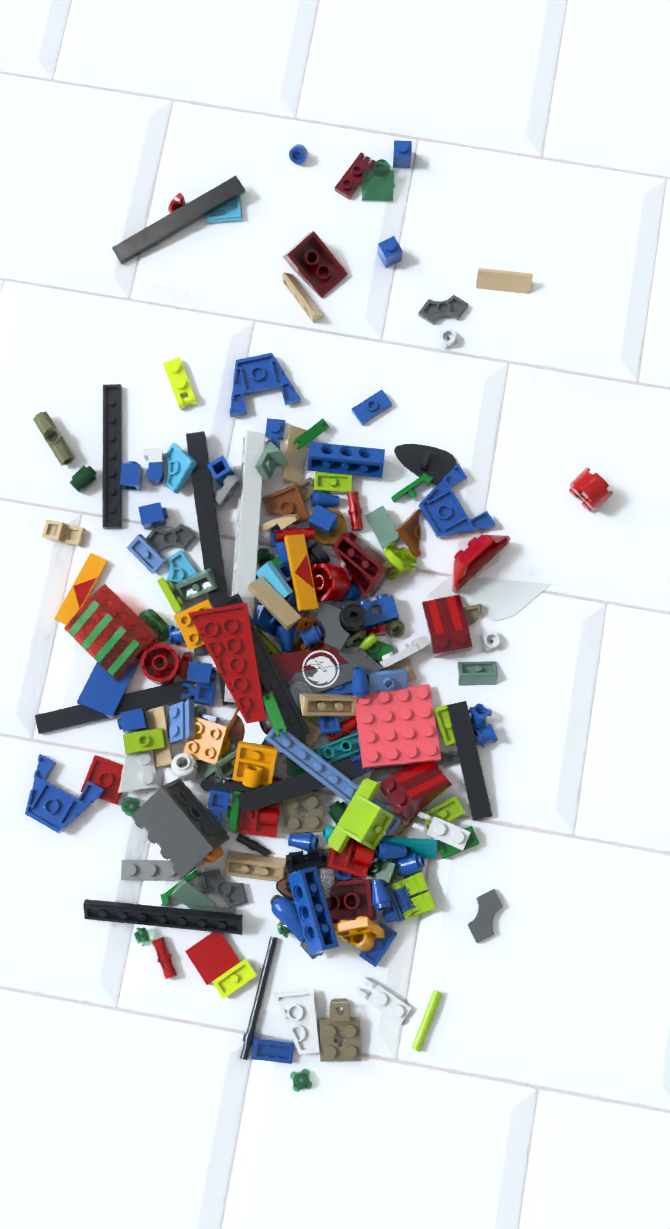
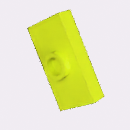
[212,958,257,999]

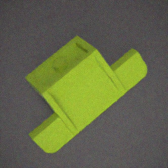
[328,778,394,854]

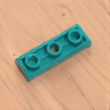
[314,732,360,764]
[379,836,437,859]

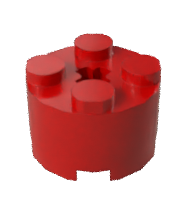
[568,468,613,511]
[311,563,351,602]
[140,644,181,685]

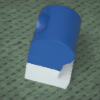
[143,448,164,486]

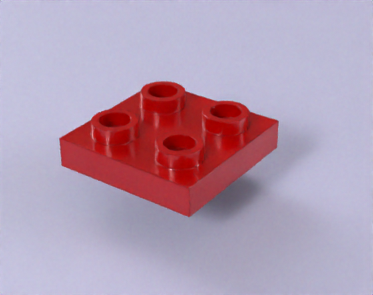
[237,802,281,838]
[326,837,374,879]

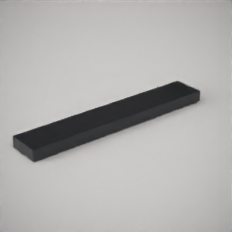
[447,701,492,821]
[237,758,356,814]

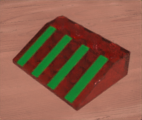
[64,584,159,681]

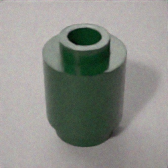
[69,465,97,493]
[328,800,348,825]

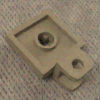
[283,775,324,833]
[319,998,361,1062]

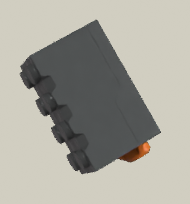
[131,778,230,878]

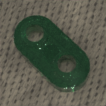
[139,608,169,642]

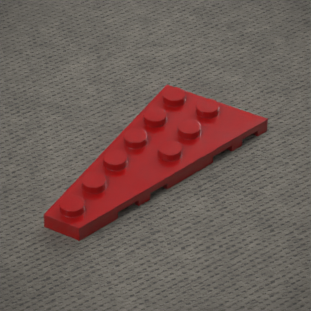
[188,603,266,724]

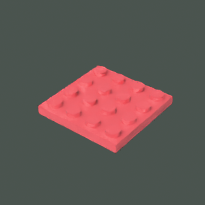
[352,684,441,769]

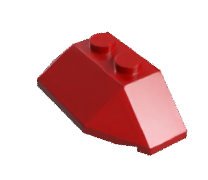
[452,535,511,593]

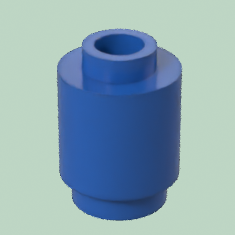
[394,852,425,877]

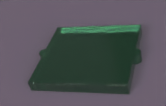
[361,169,396,202]

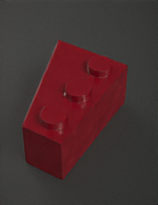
[332,532,394,599]

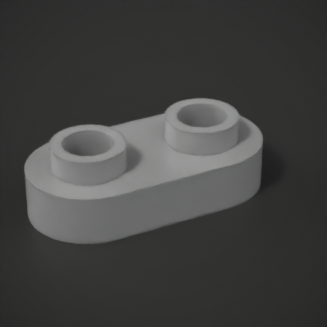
[214,474,242,507]

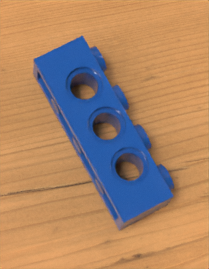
[307,442,385,478]
[320,594,399,638]
[287,867,339,956]

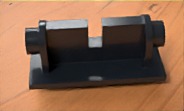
[285,847,327,873]

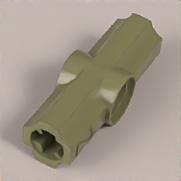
[33,411,75,466]

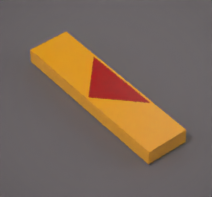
[284,534,319,612]
[54,552,108,628]

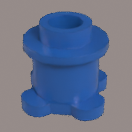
[340,582,361,602]
[168,625,186,646]
[298,625,324,650]
[469,703,492,729]
[474,723,498,748]

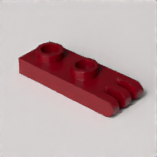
[334,152,376,200]

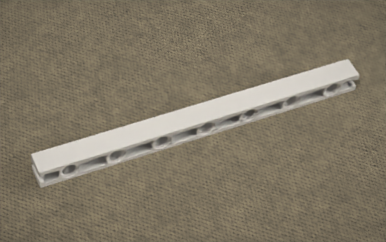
[224,430,265,703]

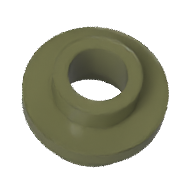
[386,619,405,638]

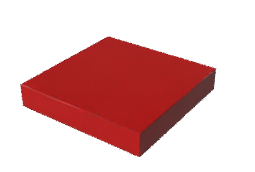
[80,755,123,805]
[185,932,241,985]

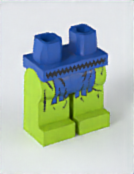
[382,872,436,923]

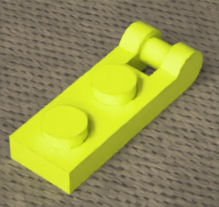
[163,357,197,410]

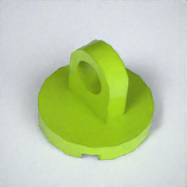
[384,542,419,580]

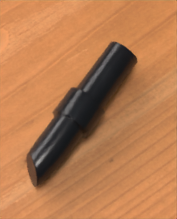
[236,833,272,856]

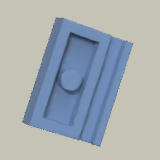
[169,699,195,745]

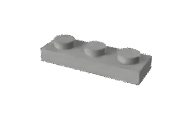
[121,860,181,880]

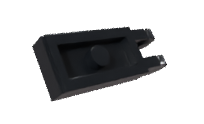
[200,779,255,793]

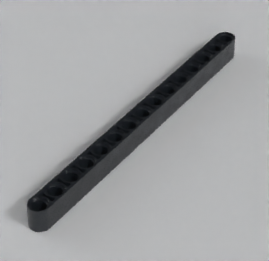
[186,431,236,706]

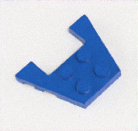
[229,352,301,417]
[418,463,496,538]
[25,754,105,834]

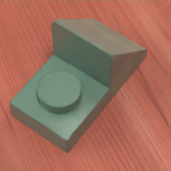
[255,442,288,480]

